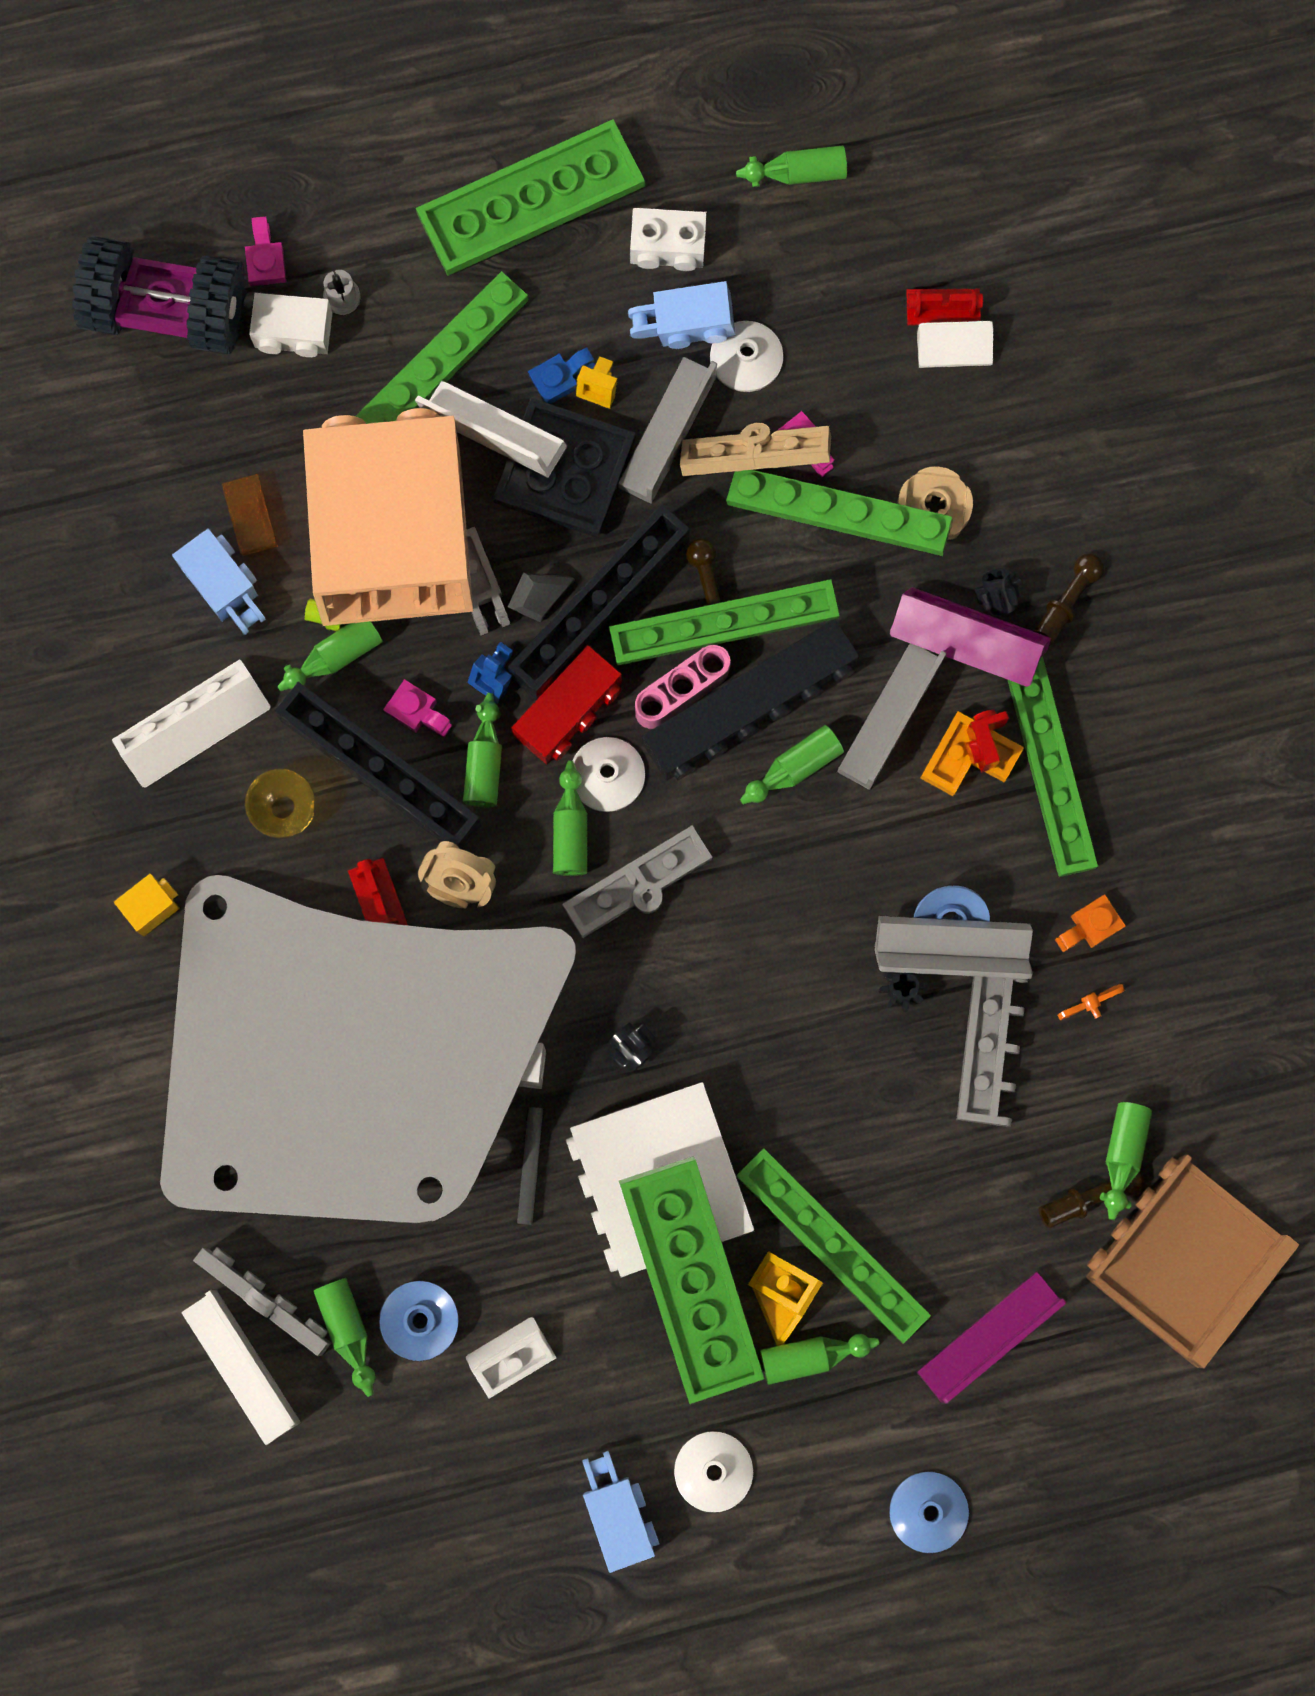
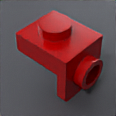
[966,709,1009,773]

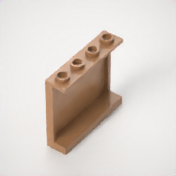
[1086,1155,1299,1368]

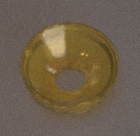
[245,769,315,838]

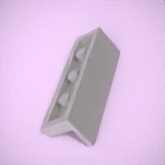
[618,357,717,504]
[837,643,946,790]
[875,916,1033,979]

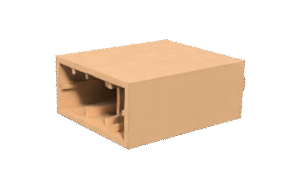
[303,408,473,626]

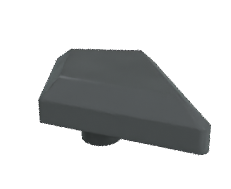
[508,573,575,622]

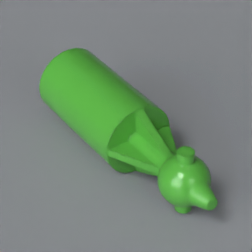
[736,145,847,187]
[277,621,383,691]
[463,693,502,807]
[740,725,844,804]
[553,761,588,876]
[1100,1102,1152,1220]
[313,1278,375,1397]
[760,1334,879,1385]

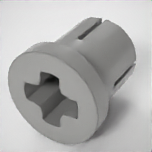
[323,270,361,315]

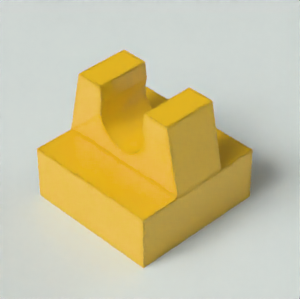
[576,357,617,409]

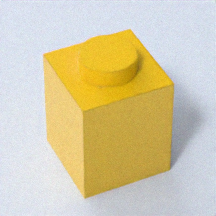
[114,874,180,937]

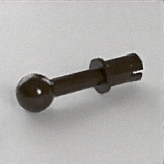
[686,539,737,646]
[1033,554,1104,646]
[1039,1171,1145,1228]

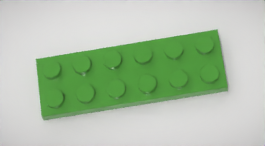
[416,119,645,276]
[619,1156,764,1404]

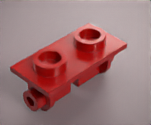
[906,289,983,325]
[348,858,408,926]

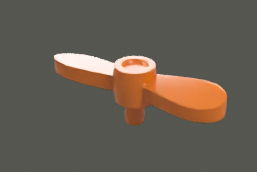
[1057,984,1125,1020]

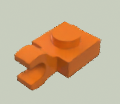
[1055,894,1126,952]

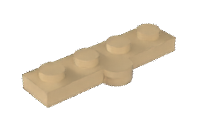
[680,423,831,476]

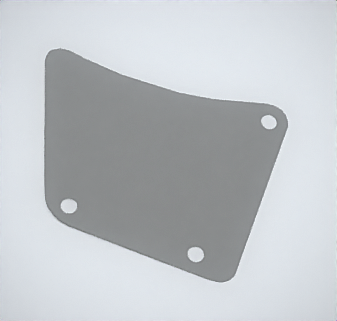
[160,875,576,1223]

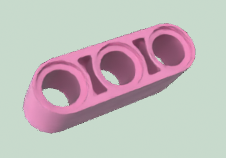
[635,645,730,729]

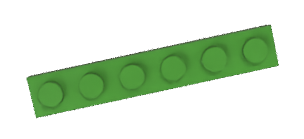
[356,271,529,424]
[726,470,953,556]
[609,579,839,666]
[1008,656,1098,877]
[736,1148,931,1344]

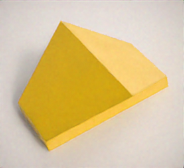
[748,1252,823,1346]

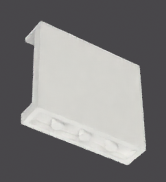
[566,1082,754,1278]

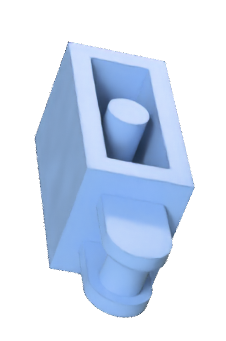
[628,281,735,349]
[172,528,266,635]
[582,1451,659,1573]

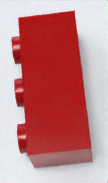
[511,645,622,765]

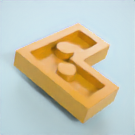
[920,711,1024,796]

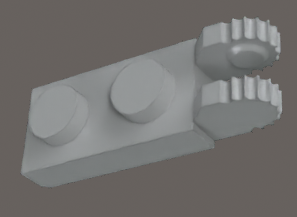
[467,527,510,636]

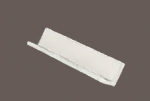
[415,381,567,477]
[112,659,271,788]
[181,1290,301,1445]

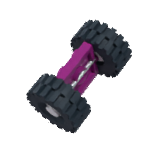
[72,236,247,355]

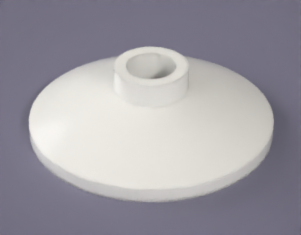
[710,321,783,392]
[572,737,645,812]
[674,1431,753,1512]

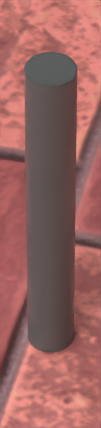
[517,1107,543,1225]

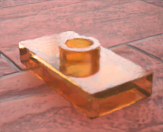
[222,474,278,556]

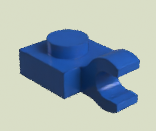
[528,348,595,404]
[467,642,513,704]

